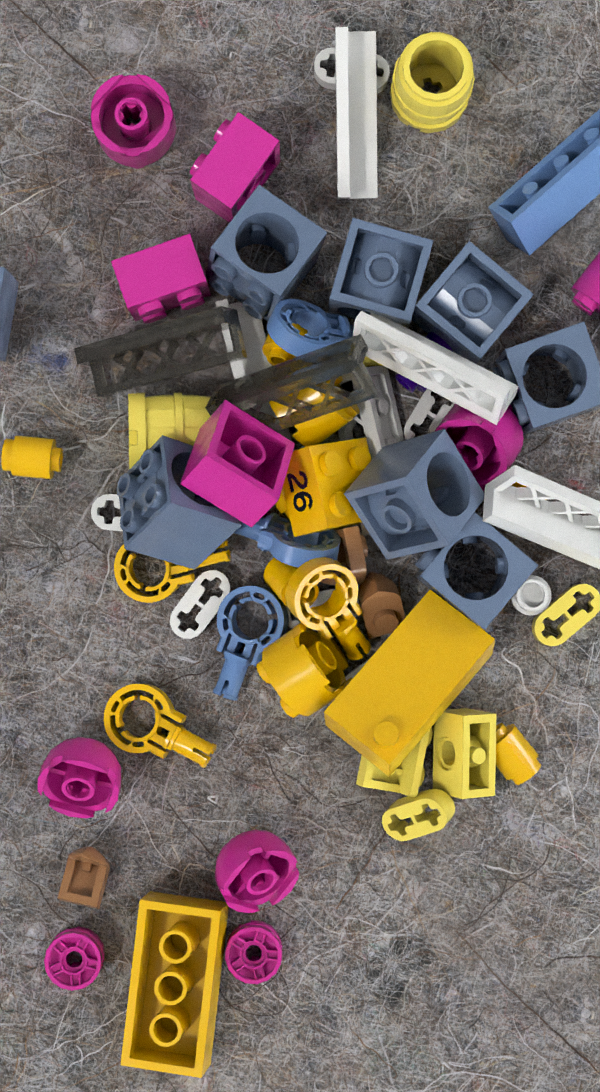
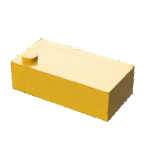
[324,590,495,777]
[120,891,229,1078]

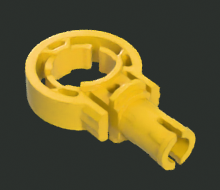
[114,540,231,603]
[286,557,371,660]
[104,684,217,768]

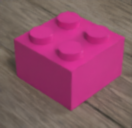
[190,112,280,223]
[111,233,211,324]
[180,400,295,528]

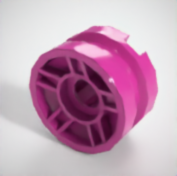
[225,920,282,984]
[44,926,105,991]

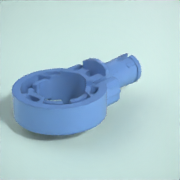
[267,299,355,361]
[234,512,341,568]
[213,585,289,701]

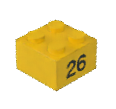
[282,437,371,537]

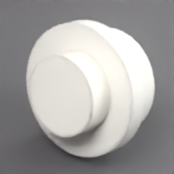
[511,575,551,615]

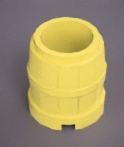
[390,32,475,133]
[128,393,220,470]

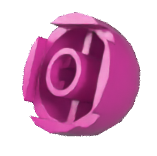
[38,737,121,819]
[215,829,299,913]

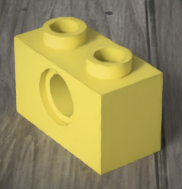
[433,708,496,799]

